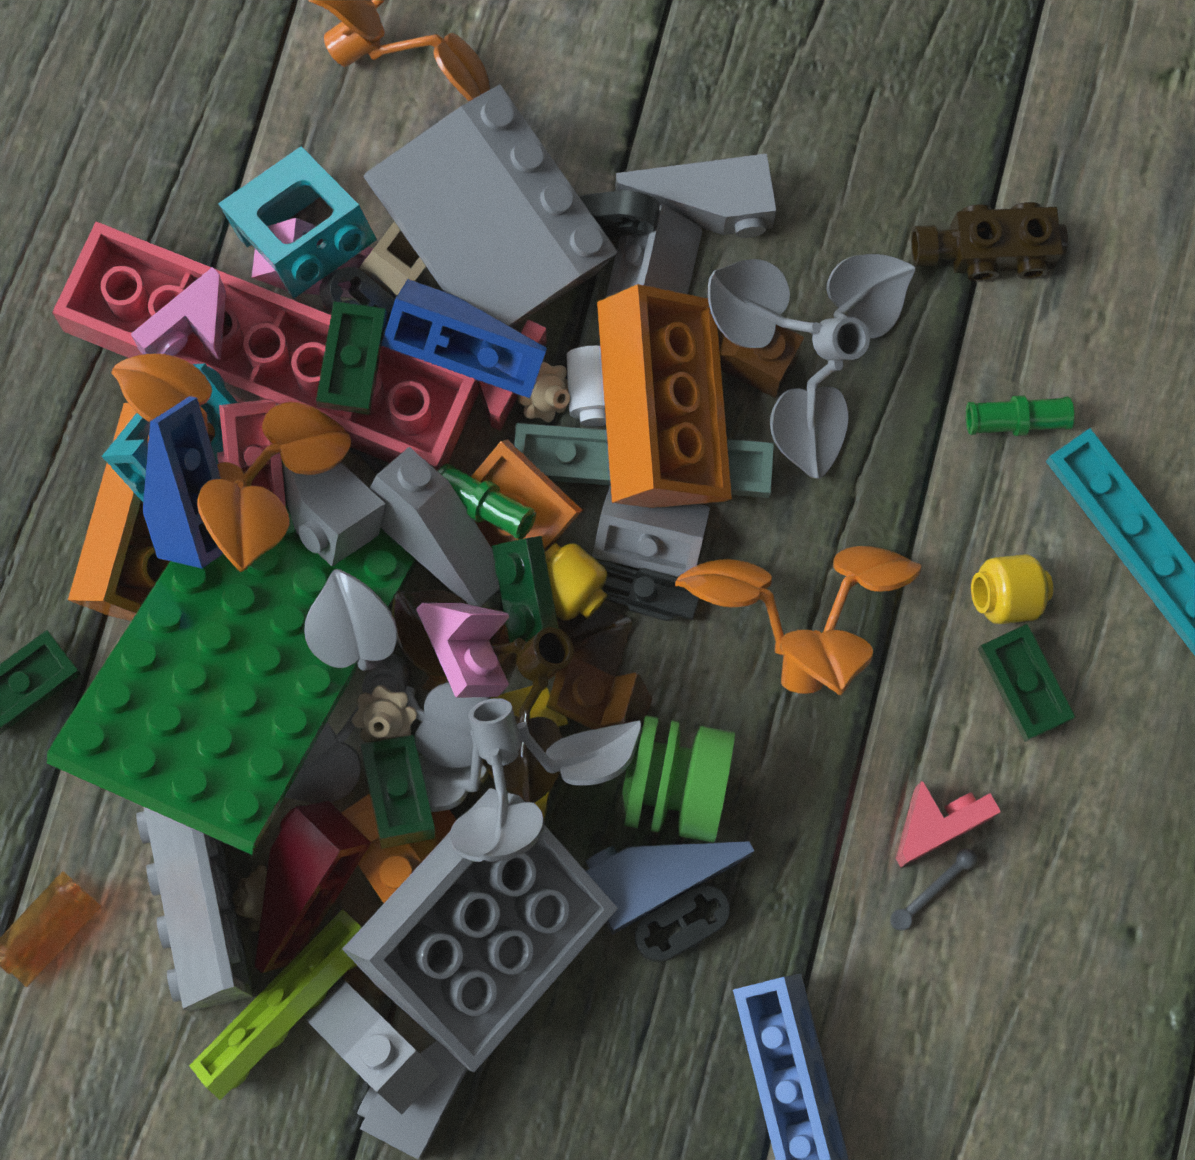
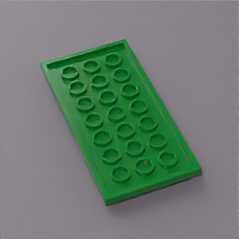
[47,501,418,855]

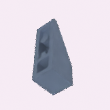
[586,842,754,935]

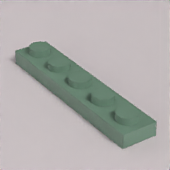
[514,423,774,498]

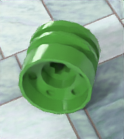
[622,715,735,843]

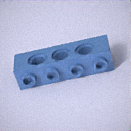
[733,974,849,1160]

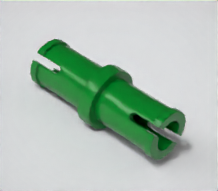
[965,395,1074,436]
[437,463,536,540]

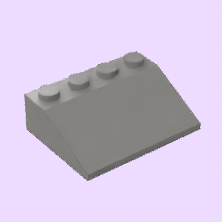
[363,84,618,327]
[342,788,618,1072]
[136,807,254,1012]

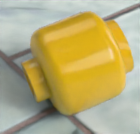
[545,543,608,621]
[971,554,1053,624]

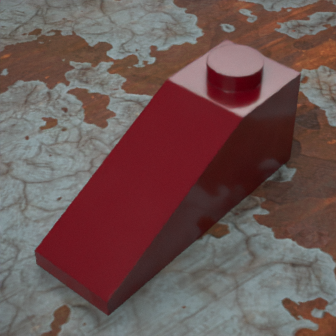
[255,801,372,973]

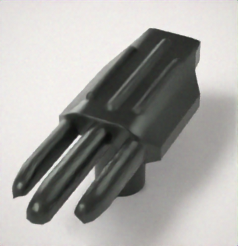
[599,562,700,621]

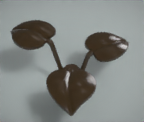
[392,590,633,803]

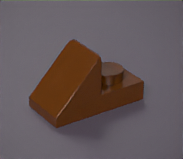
[546,657,652,730]

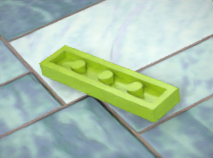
[189,909,362,1100]

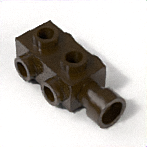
[911,202,1068,282]

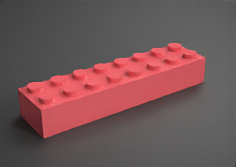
[52,221,479,471]

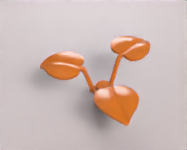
[308,0,490,102]
[111,354,351,572]
[675,546,922,695]

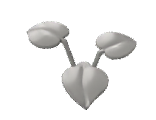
[708,254,915,479]
[285,569,490,803]
[419,698,642,862]

